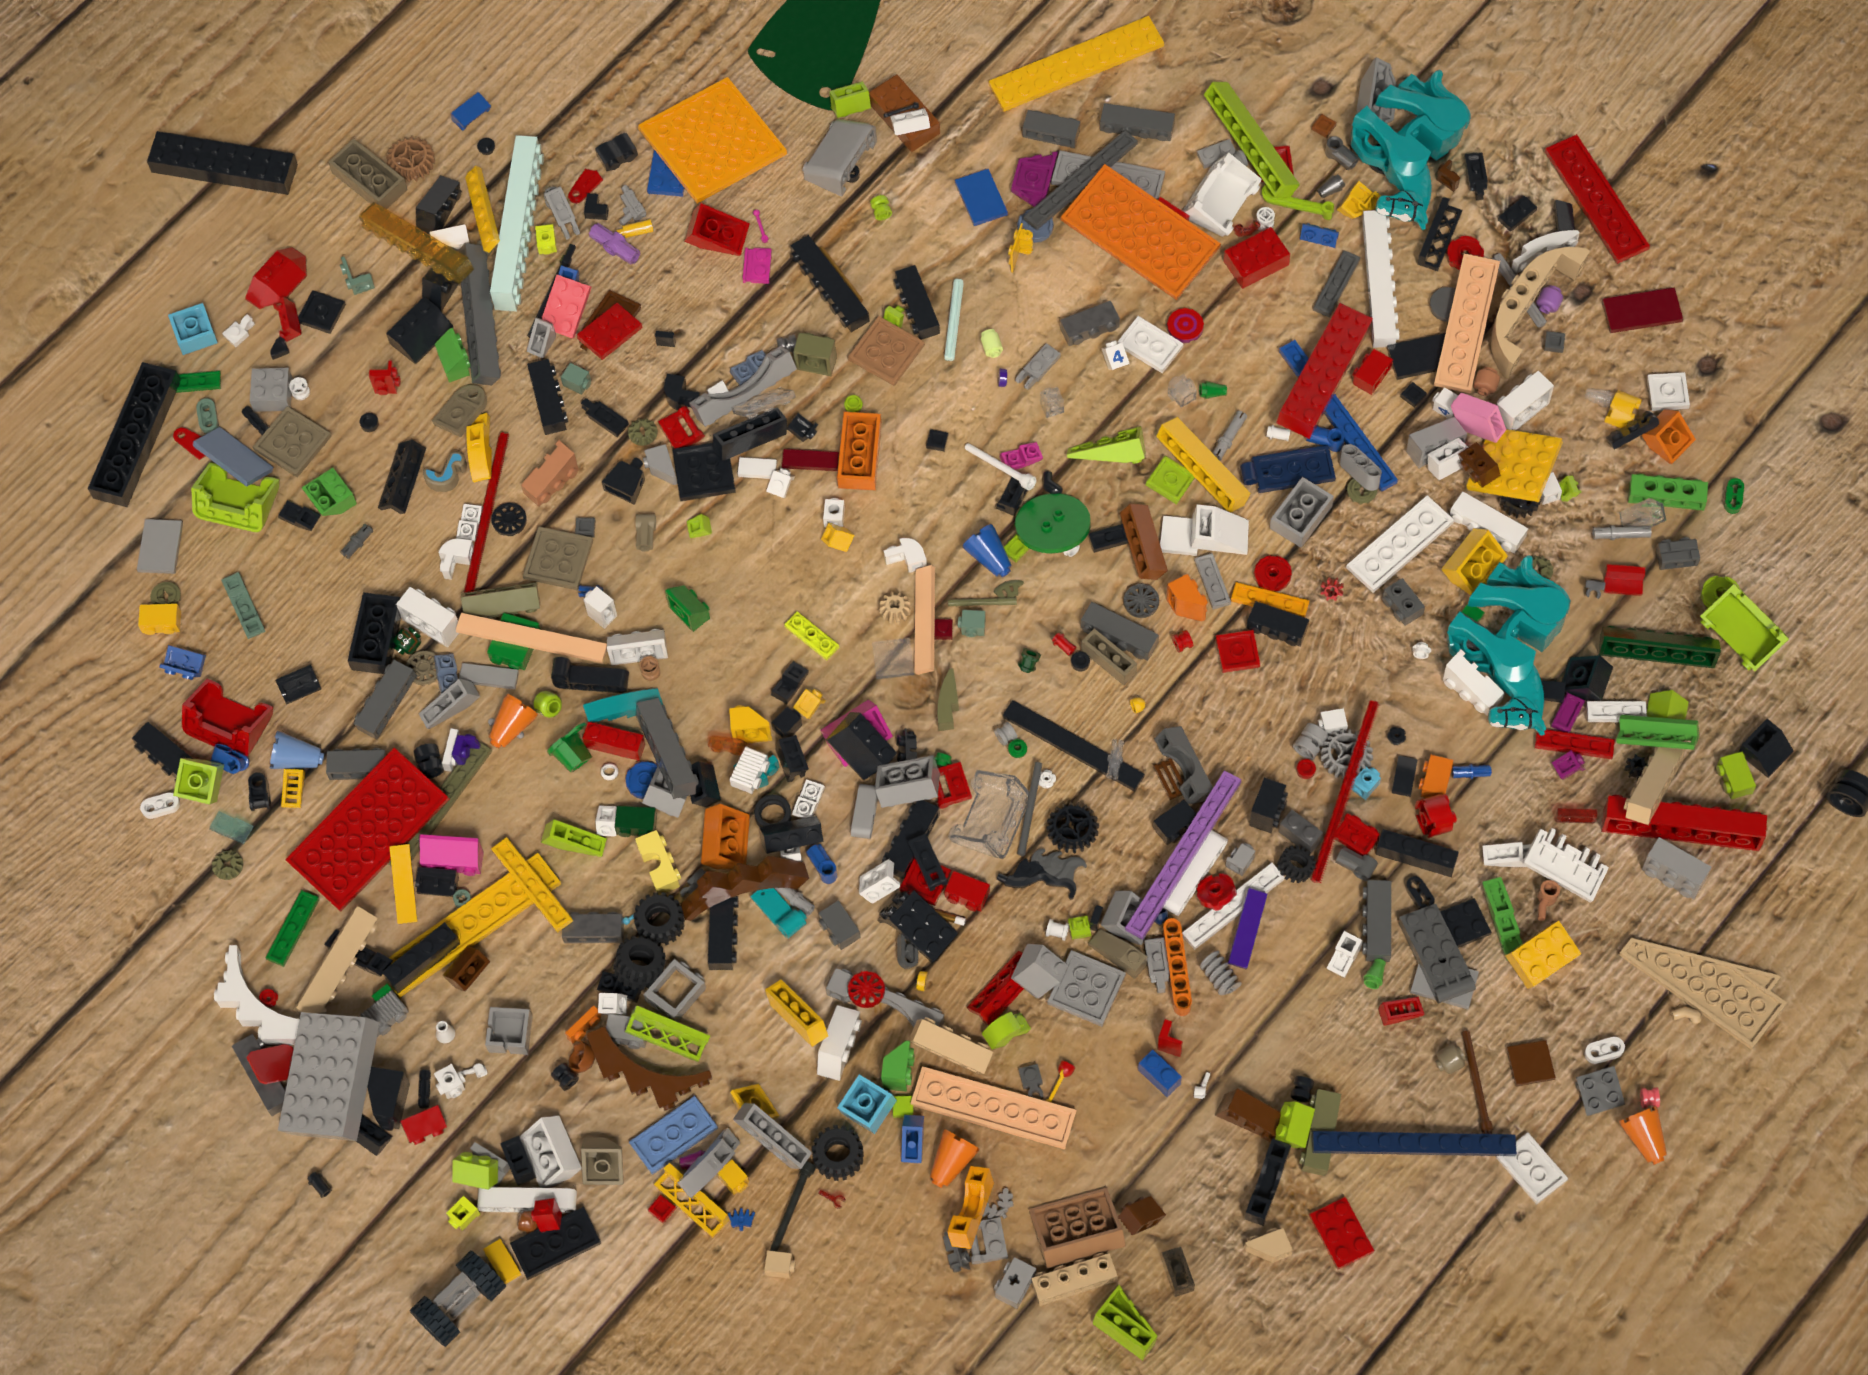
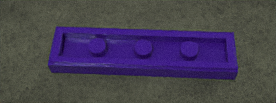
[1227,888,1268,970]

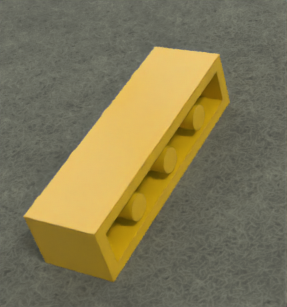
[765,979,828,1047]

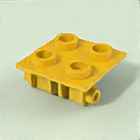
[1008,223,1033,273]

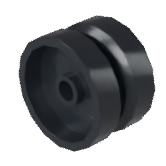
[1826,769,1868,817]

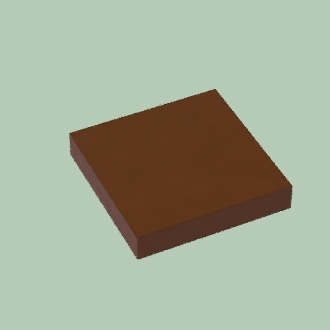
[1506,1040,1556,1087]

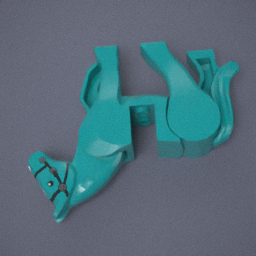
[1350,70,1471,230]
[1447,555,1571,736]

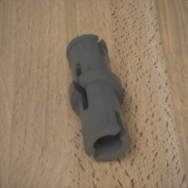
[340,524,373,559]

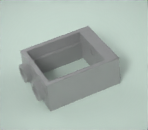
[643,959,706,1022]

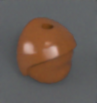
[517,1211,538,1233]

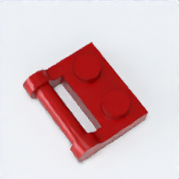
[658,406,705,449]
[937,762,972,809]

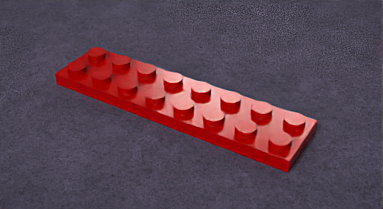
[1545,134,1650,264]

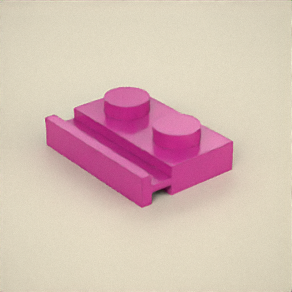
[743,248,772,284]

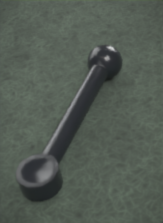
[883,102,919,118]

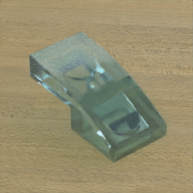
[209,811,254,843]

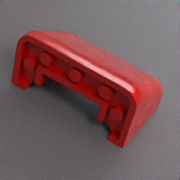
[182,679,273,757]

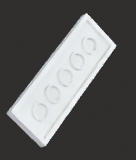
[1346,495,1454,593]

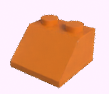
[1642,409,1696,464]

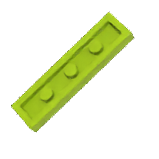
[625,1006,710,1062]

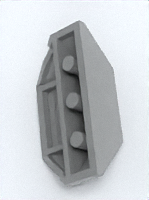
[1356,57,1398,123]

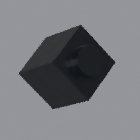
[771,707,802,738]

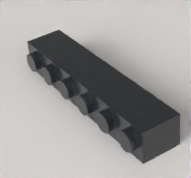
[790,235,870,333]

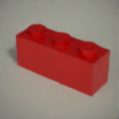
[582,722,645,761]

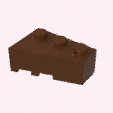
[1215,1088,1281,1142]

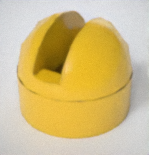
[1130,697,1145,714]

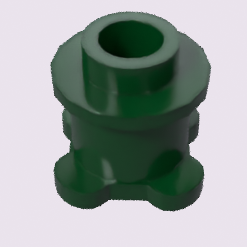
[1018,648,1041,673]

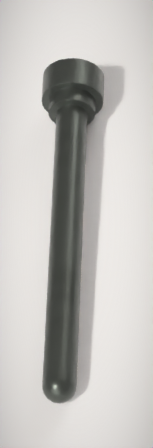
[770,1161,816,1252]

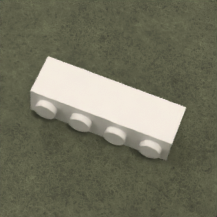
[1450,492,1528,554]

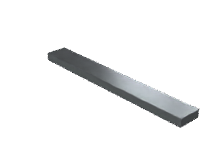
[1024,130,1138,230]

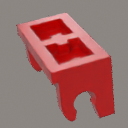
[273,297,302,342]

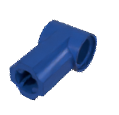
[1306,426,1344,452]
[806,844,837,884]

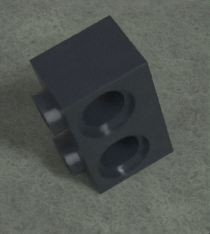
[500,1135,536,1186]

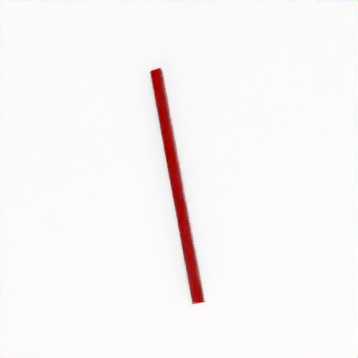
[464,432,510,593]
[1310,700,1380,883]

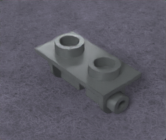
[943,1232,970,1273]

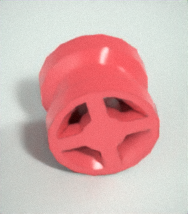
[1640,1087,1660,1108]

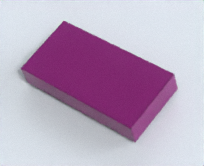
[1551,693,1585,733]

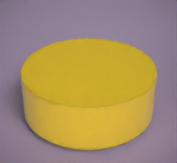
[916,971,928,991]

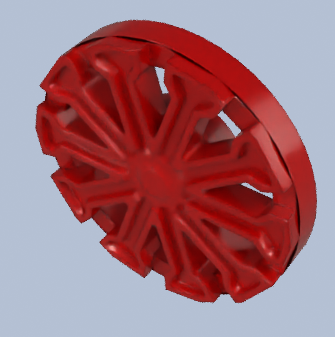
[848,971,885,1008]

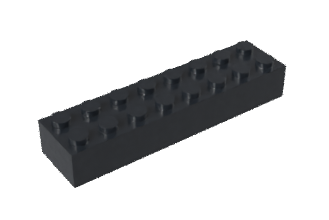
[147,131,298,195]
[88,362,181,507]

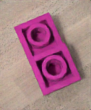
[1000,442,1043,470]

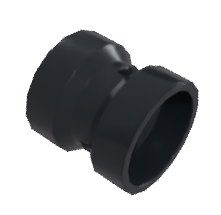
[551,1063,579,1091]
[1290,1076,1314,1102]

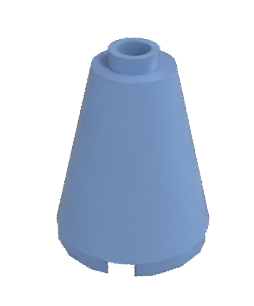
[270,731,324,769]

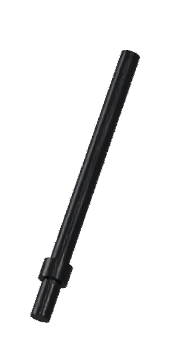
[527,244,576,338]

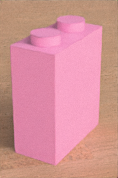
[1451,393,1506,443]

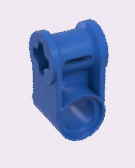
[210,744,250,774]

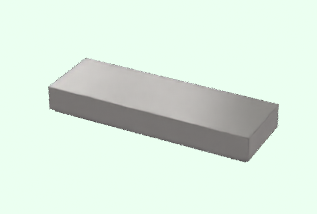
[1194,553,1231,610]
[459,663,519,690]

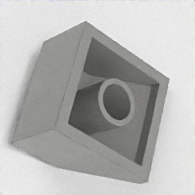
[642,766,687,818]
[1101,891,1146,945]
[1011,944,1068,999]

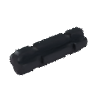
[242,406,269,435]
[418,1069,431,1109]

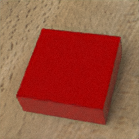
[648,1195,676,1224]

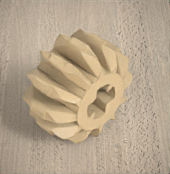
[879,592,911,625]

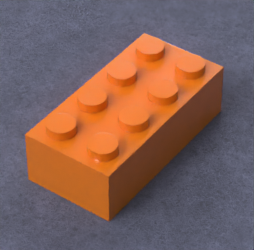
[837,412,882,490]

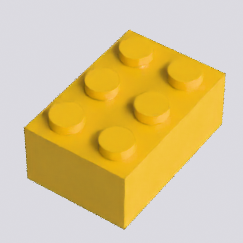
[1505,921,1581,989]

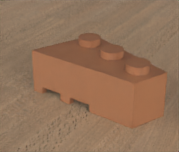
[521,440,579,507]

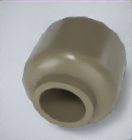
[1435,1044,1467,1074]

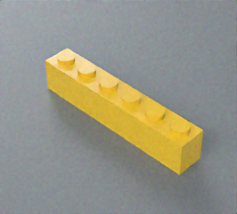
[1156,417,1251,513]

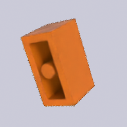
[1418,755,1454,798]

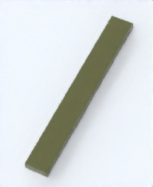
[388,741,492,866]

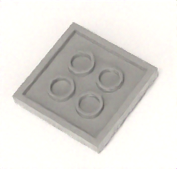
[1047,950,1126,1027]

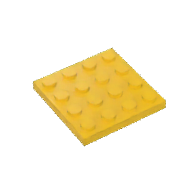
[1466,429,1563,502]

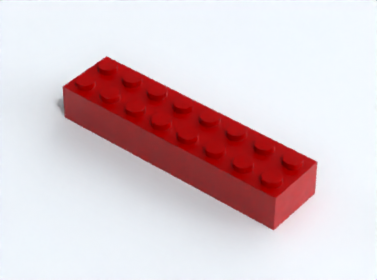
[1276,303,1373,439]
[1601,794,1767,851]

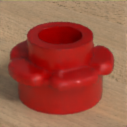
[259,989,278,1008]

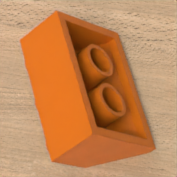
[701,804,750,870]

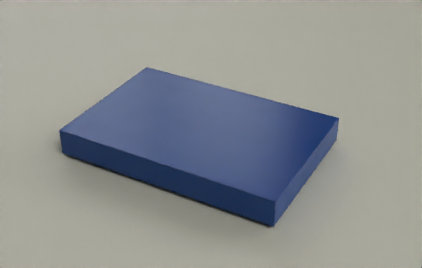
[955,169,1008,226]

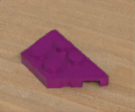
[1011,151,1058,207]

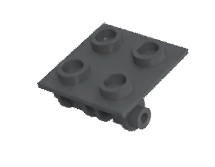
[1575,1066,1625,1116]

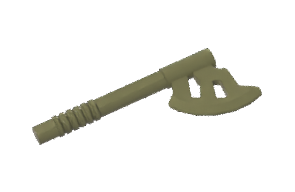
[948,580,1024,607]

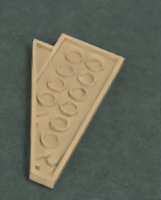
[1619,938,1787,1050]

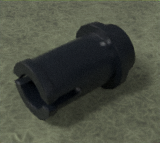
[307,1171,332,1198]

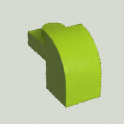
[981,1012,1031,1050]

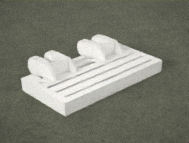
[1522,828,1609,902]

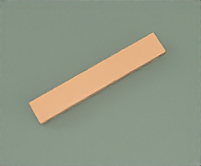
[914,565,935,675]

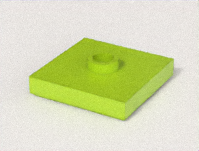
[1145,456,1195,505]

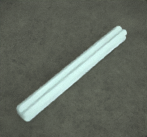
[944,279,964,361]

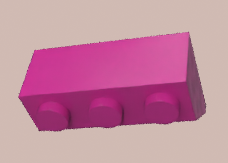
[820,700,893,767]
[420,834,484,876]

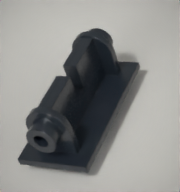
[896,728,917,762]

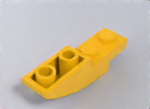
[466,413,492,483]

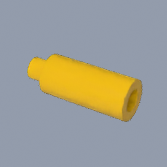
[616,219,653,238]

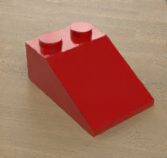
[684,203,750,256]

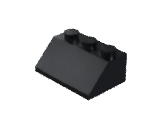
[386,297,454,364]
[826,712,897,780]

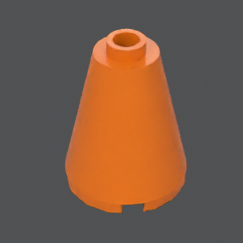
[489,694,538,749]
[1619,1106,1667,1165]
[930,1129,979,1188]

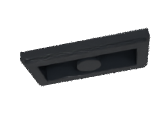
[1554,200,1575,232]
[356,1115,392,1156]

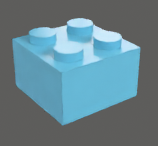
[168,303,218,355]
[837,1074,897,1134]

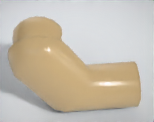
[1670,1007,1701,1024]

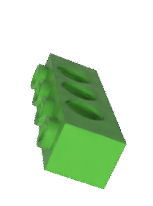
[1628,474,1708,511]

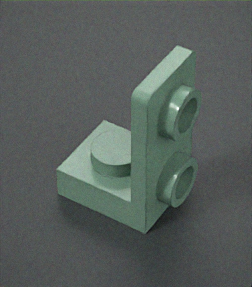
[340,257,375,295]

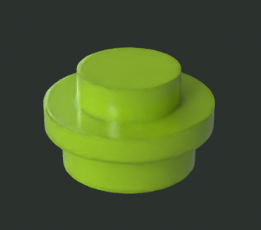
[844,395,863,412]

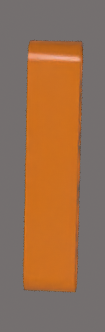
[1163,918,1192,1016]

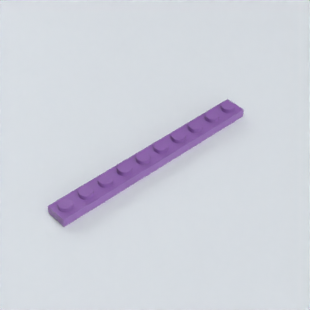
[1125,771,1241,940]

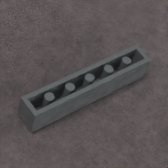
[636,698,698,799]

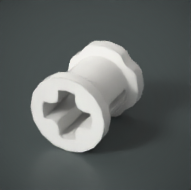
[1046,919,1069,941]

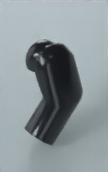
[1043,471,1063,494]

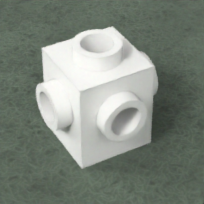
[434,1064,466,1099]

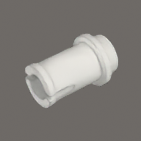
[1266,425,1290,441]

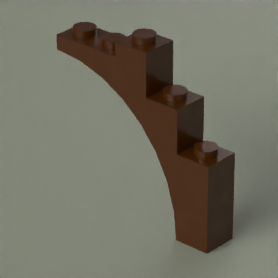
[680,856,809,921]
[586,1026,712,1111]

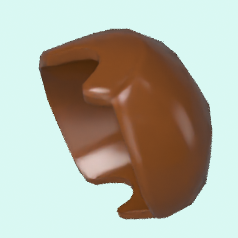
[568,1041,595,1073]

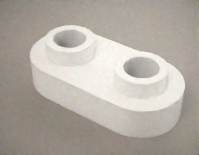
[140,793,180,819]
[1585,1037,1625,1064]

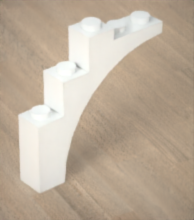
[214,945,300,1045]

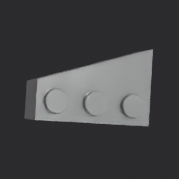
[1406,417,1467,469]

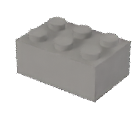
[1270,477,1334,548]
[875,755,940,808]
[1642,837,1712,899]

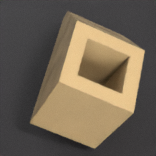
[1244,1228,1293,1263]

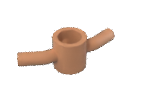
[1537,880,1560,921]

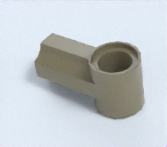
[636,514,656,552]

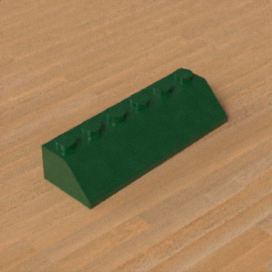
[1599,626,1721,669]

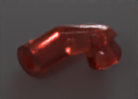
[1234,220,1261,237]

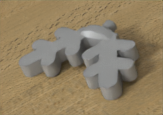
[982,1188,1014,1219]

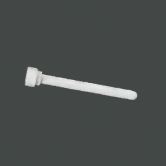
[965,443,1036,490]

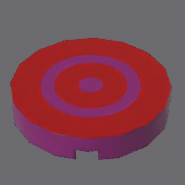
[1167,308,1204,343]

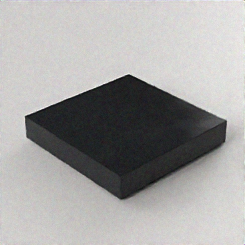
[298,290,346,334]

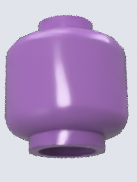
[1536,285,1563,314]

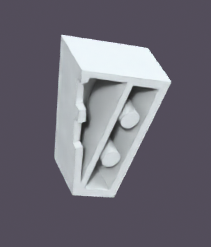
[1443,650,1504,716]

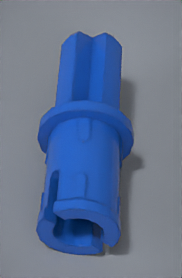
[1452,764,1492,779]

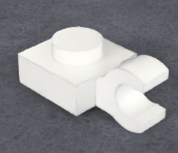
[222,314,255,347]

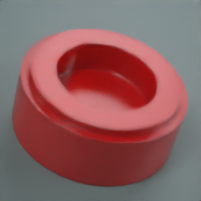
[1296,759,1316,779]

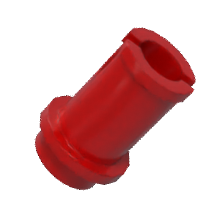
[1052,633,1077,656]

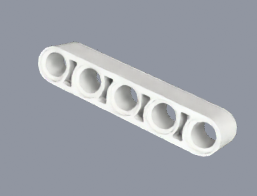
[1163,830,1228,916]
[477,1187,577,1213]

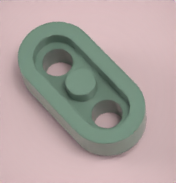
[196,398,219,434]

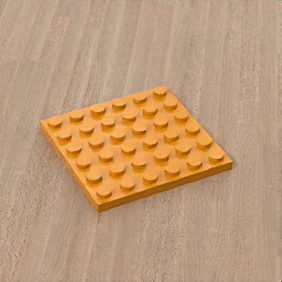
[638,77,787,204]

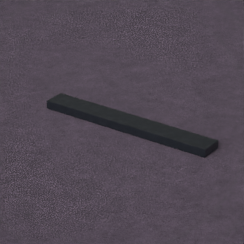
[1003,700,1145,792]

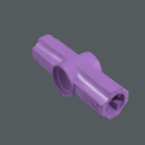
[589,223,640,265]

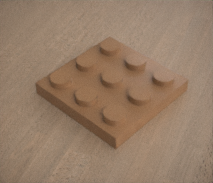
[848,316,925,386]

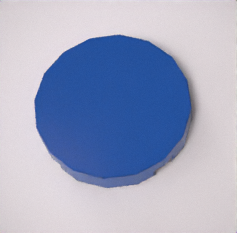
[625,761,657,799]

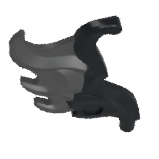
[996,849,1087,900]

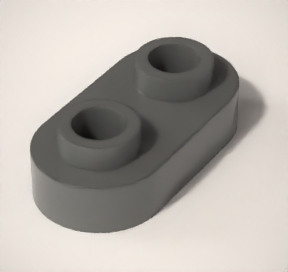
[897,933,918,969]

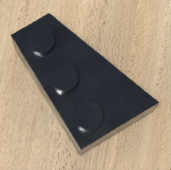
[416,175,462,240]
[422,247,460,312]

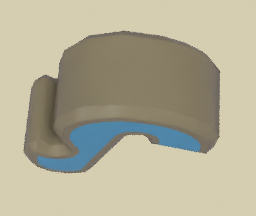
[423,451,467,492]

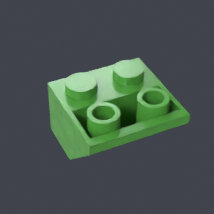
[435,328,470,383]
[302,468,357,516]
[881,1041,915,1092]

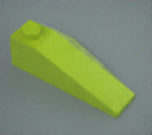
[1067,426,1146,464]

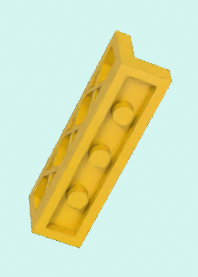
[654,1163,730,1238]

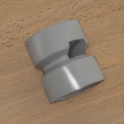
[1293,723,1328,760]

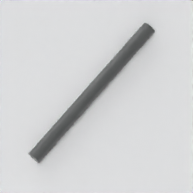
[1017,762,1042,856]

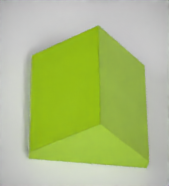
[1647,690,1689,720]

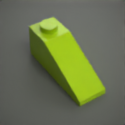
[541,819,607,857]

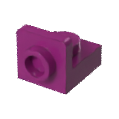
[1552,750,1586,780]

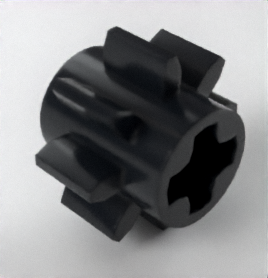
[1624,754,1648,780]

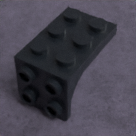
[877,890,958,963]

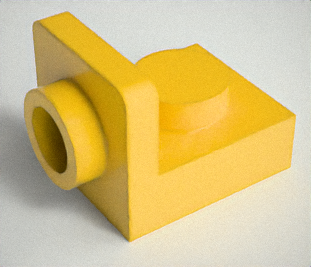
[793,688,826,719]

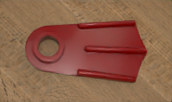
[568,168,603,204]
[173,428,205,460]

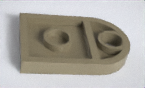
[432,385,487,437]

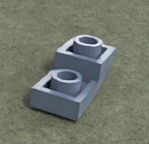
[730,350,766,385]
[434,654,458,694]

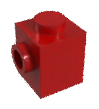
[531,1198,562,1232]

